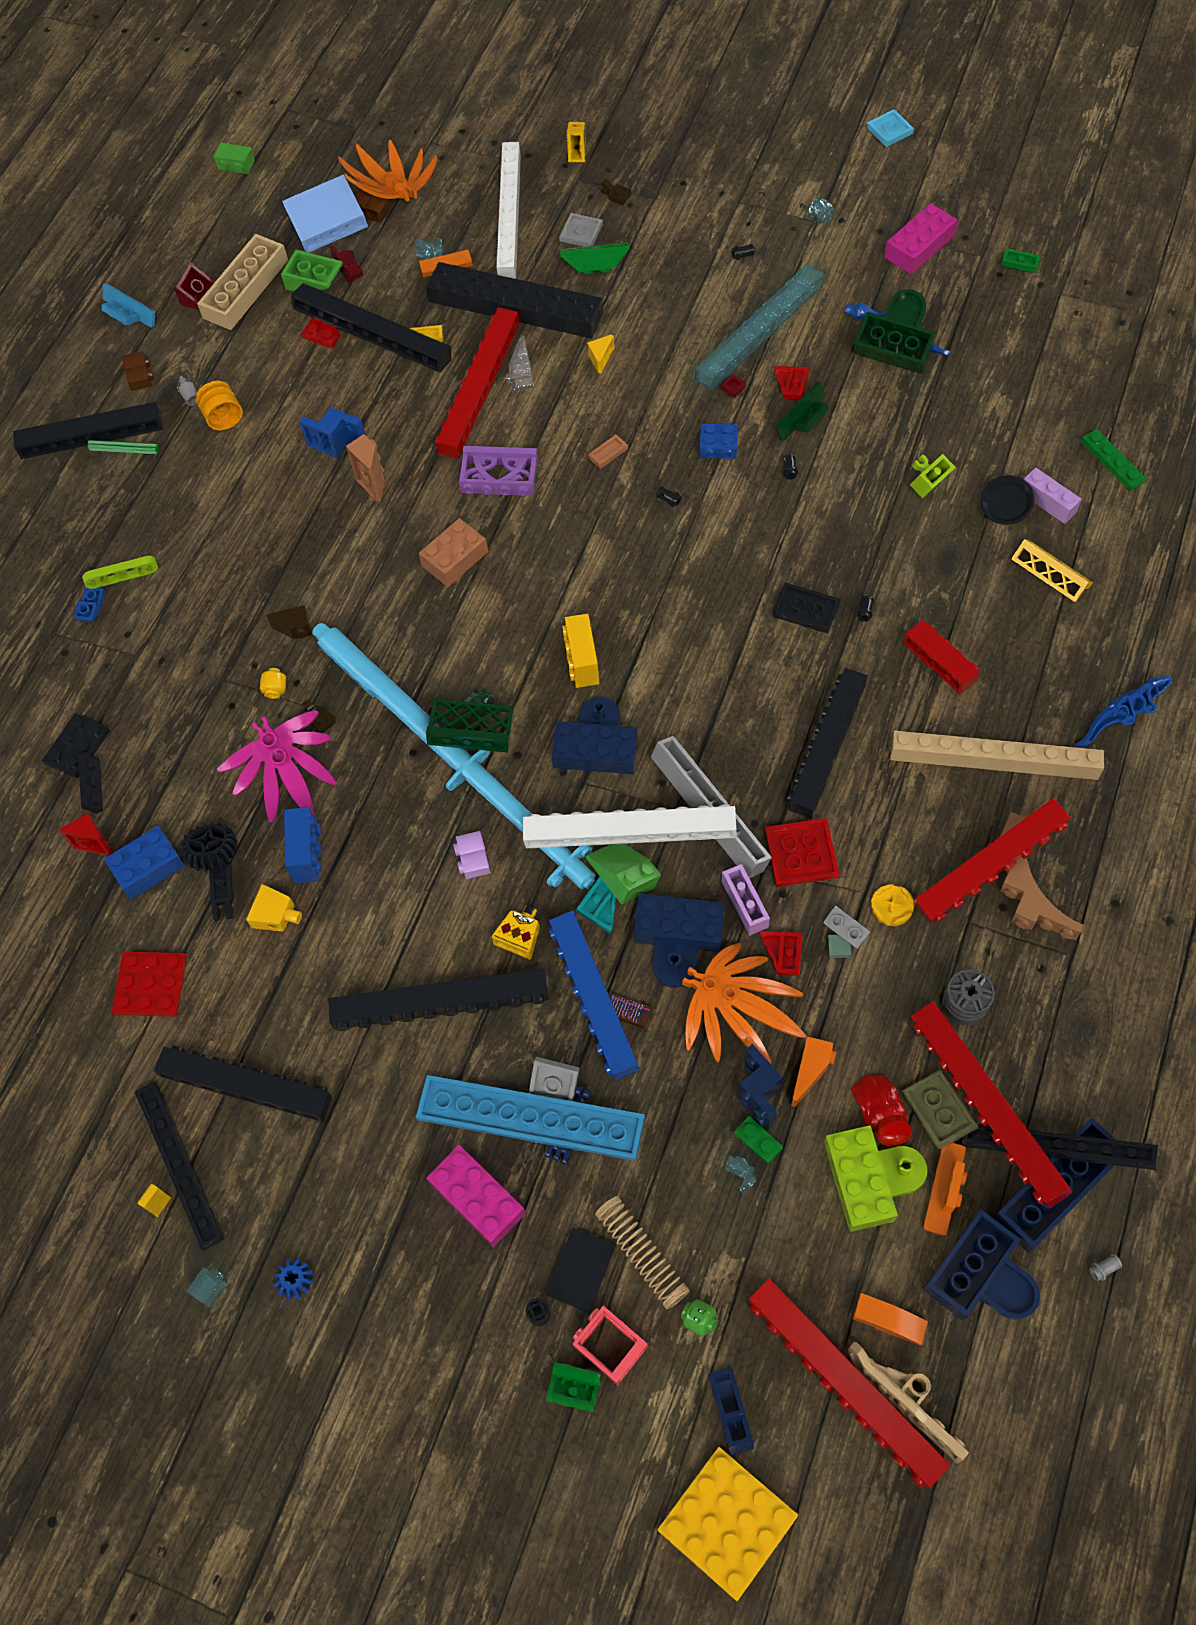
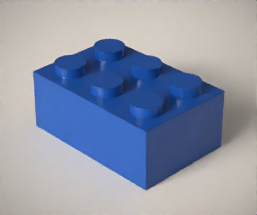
[284,807,322,884]
[104,826,185,899]

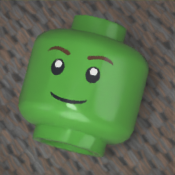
[681,1299,718,1336]

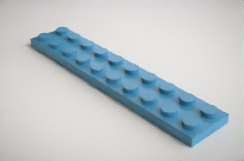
[416,1075,645,1161]

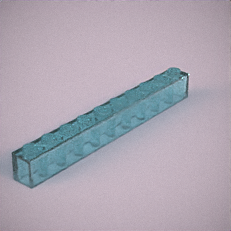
[695,263,824,392]

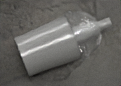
[177,376,197,406]

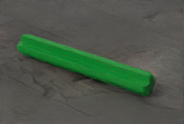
[87,440,159,454]

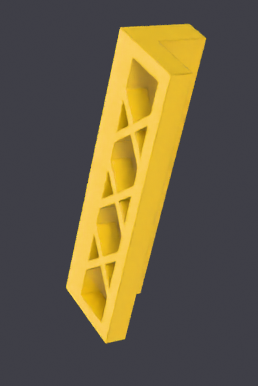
[1011,539,1093,602]

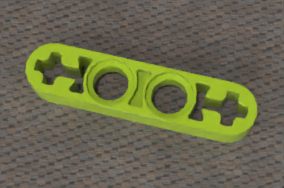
[82,556,158,589]

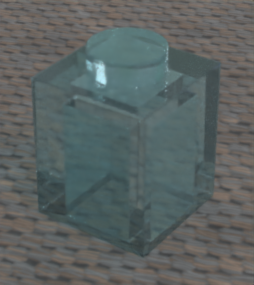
[186,1267,227,1308]

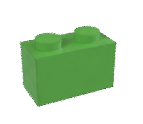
[214,143,255,174]

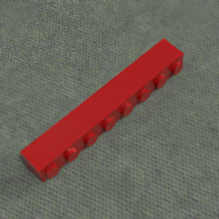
[914,798,1071,924]

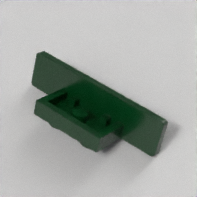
[775,381,829,441]

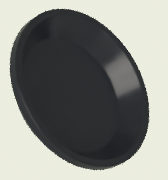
[981,475,1034,525]

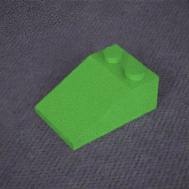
[281,250,343,291]
[585,844,661,905]

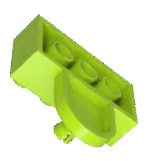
[824,1125,927,1232]

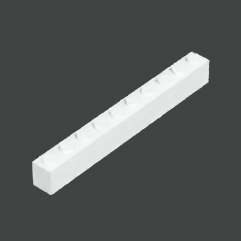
[497,142,521,279]
[523,804,737,848]

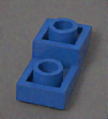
[74,587,106,622]

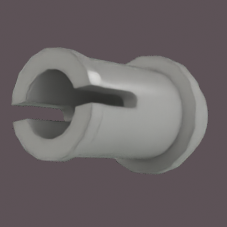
[1089,1254,1122,1281]

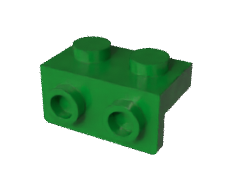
[546,1363,601,1412]

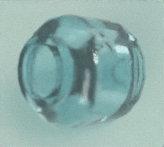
[808,197,834,224]

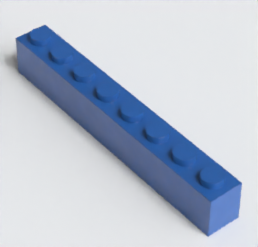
[548,911,640,1080]

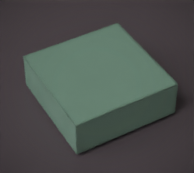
[828,935,851,958]

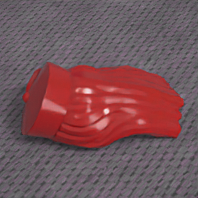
[851,1074,912,1147]

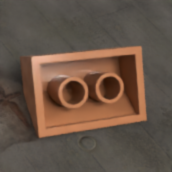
[346,434,385,503]

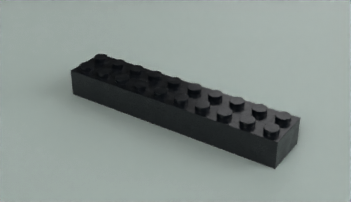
[426,262,603,339]

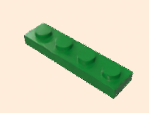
[1081,429,1147,491]

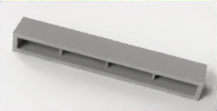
[651,736,772,879]

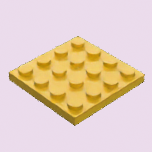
[657,1447,798,1601]

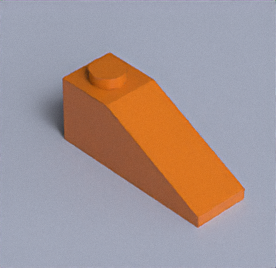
[791,1036,836,1107]

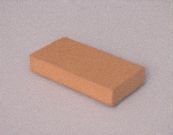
[588,435,628,469]

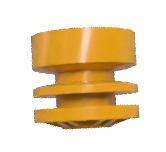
[195,381,243,431]

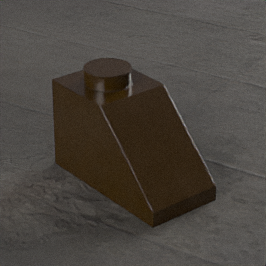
[267,605,312,639]

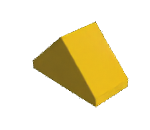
[587,334,614,374]

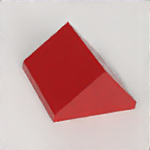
[60,813,113,856]

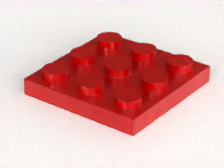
[765,818,840,887]
[111,952,187,1017]

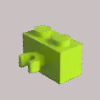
[910,454,956,499]

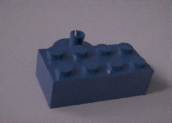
[552,697,638,775]
[634,894,725,988]
[923,1209,1040,1321]

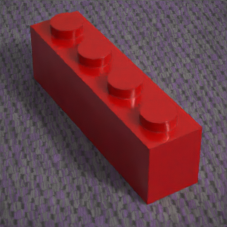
[903,620,980,694]

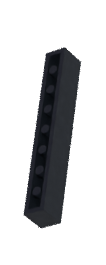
[13,402,163,459]
[786,668,868,819]
[154,1046,332,1122]

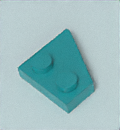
[576,877,616,934]

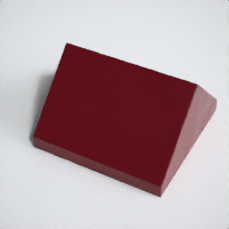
[174,262,215,310]

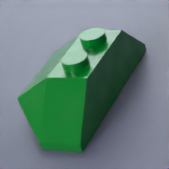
[560,242,630,274]

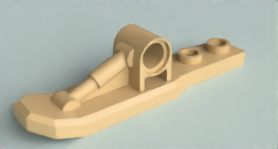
[847,1342,969,1464]

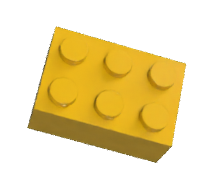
[562,614,599,688]

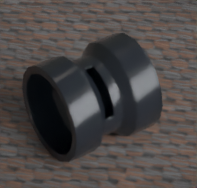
[525,1298,551,1326]

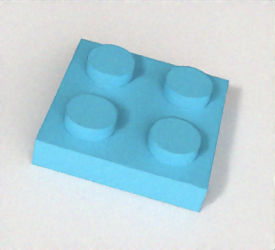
[867,109,914,147]

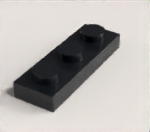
[78,752,103,814]

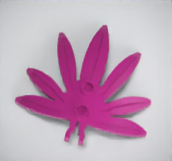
[217,710,337,823]

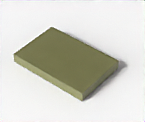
[901,1069,978,1151]

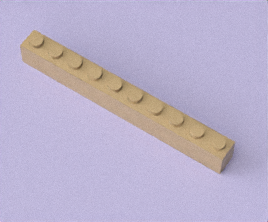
[890,731,1104,780]

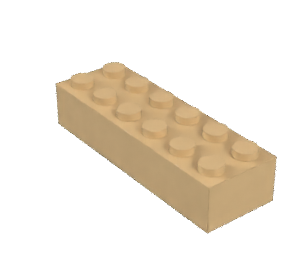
[197,234,288,330]

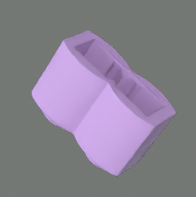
[453,831,490,879]

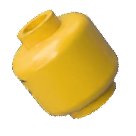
[260,668,286,699]

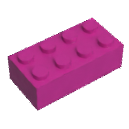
[884,203,958,274]
[426,1145,526,1248]

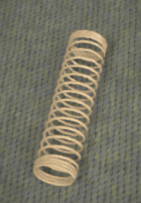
[595,1196,690,1310]

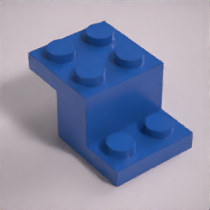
[299,407,365,458]

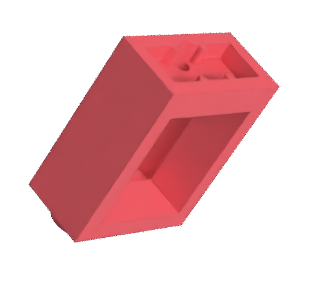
[572,1306,648,1386]

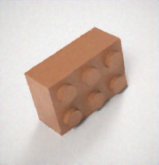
[419,518,488,587]

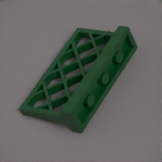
[426,699,514,753]

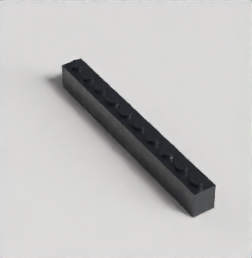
[291,283,452,373]
[328,969,549,1031]

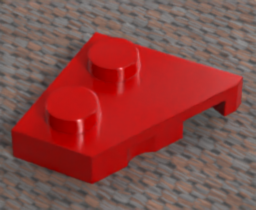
[301,318,341,349]
[774,366,809,400]
[760,931,803,976]

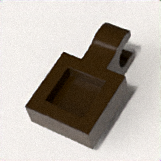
[601,179,631,206]
[302,699,336,733]

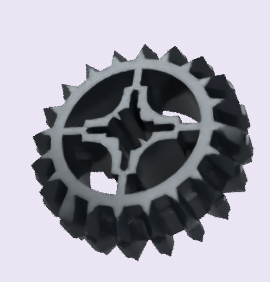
[180,821,238,872]

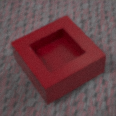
[721,374,746,398]

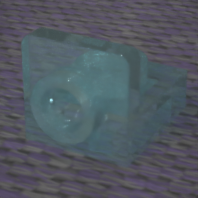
[415,237,443,259]

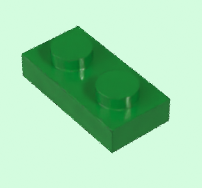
[1001,248,1041,273]
[734,1116,783,1165]

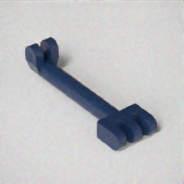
[545,1086,591,1165]

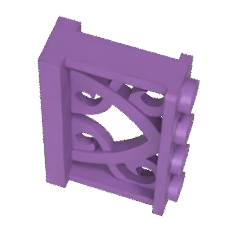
[459,446,538,496]

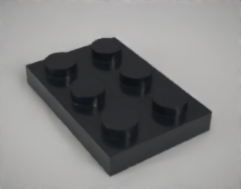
[42,713,110,779]

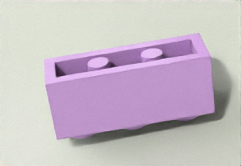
[1024,468,1082,524]
[722,864,770,936]

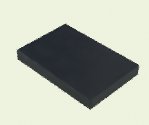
[773,582,841,634]
[546,1228,616,1314]

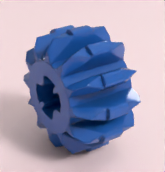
[274,1258,314,1300]

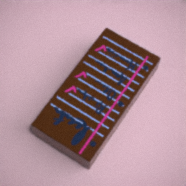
[609,993,652,1029]

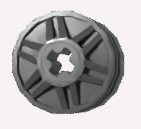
[942,969,995,1026]

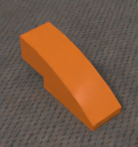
[852,1293,928,1346]

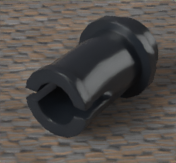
[732,244,755,260]
[783,455,798,480]
[657,487,682,507]
[857,596,874,622]

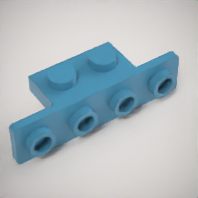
[102,283,155,328]

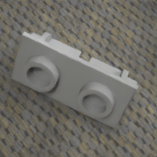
[823,906,870,949]

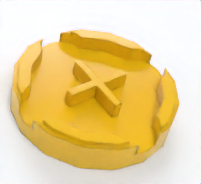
[871,884,914,926]

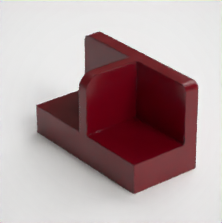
[330,245,364,283]

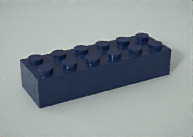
[993,1117,1116,1253]

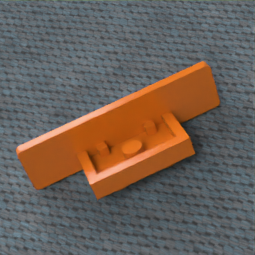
[923,1143,967,1236]

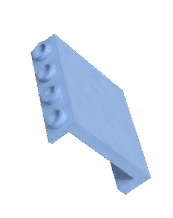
[282,175,368,253]

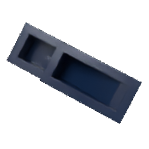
[708,1367,754,1456]

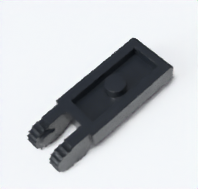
[209,863,233,921]

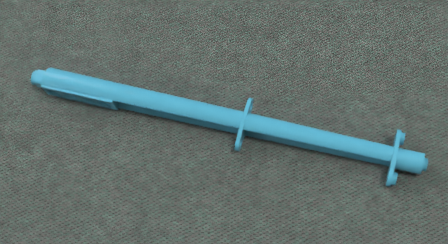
[312,623,595,890]

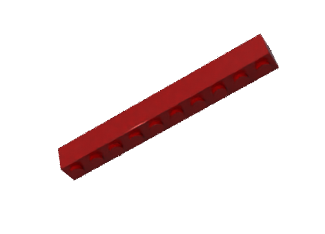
[435,307,519,459]
[911,1001,1073,1208]
[748,1279,951,1489]

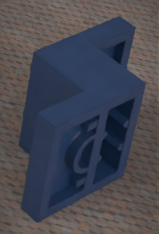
[738,1044,783,1129]

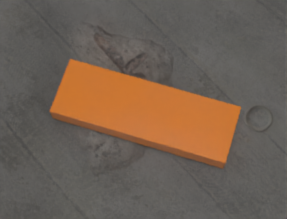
[419,250,473,278]

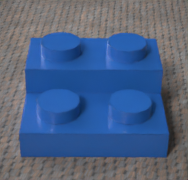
[700,423,738,459]

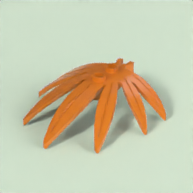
[338,140,437,202]
[682,943,806,1064]

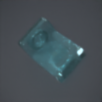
[725,1156,756,1193]

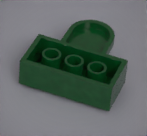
[854,289,936,374]

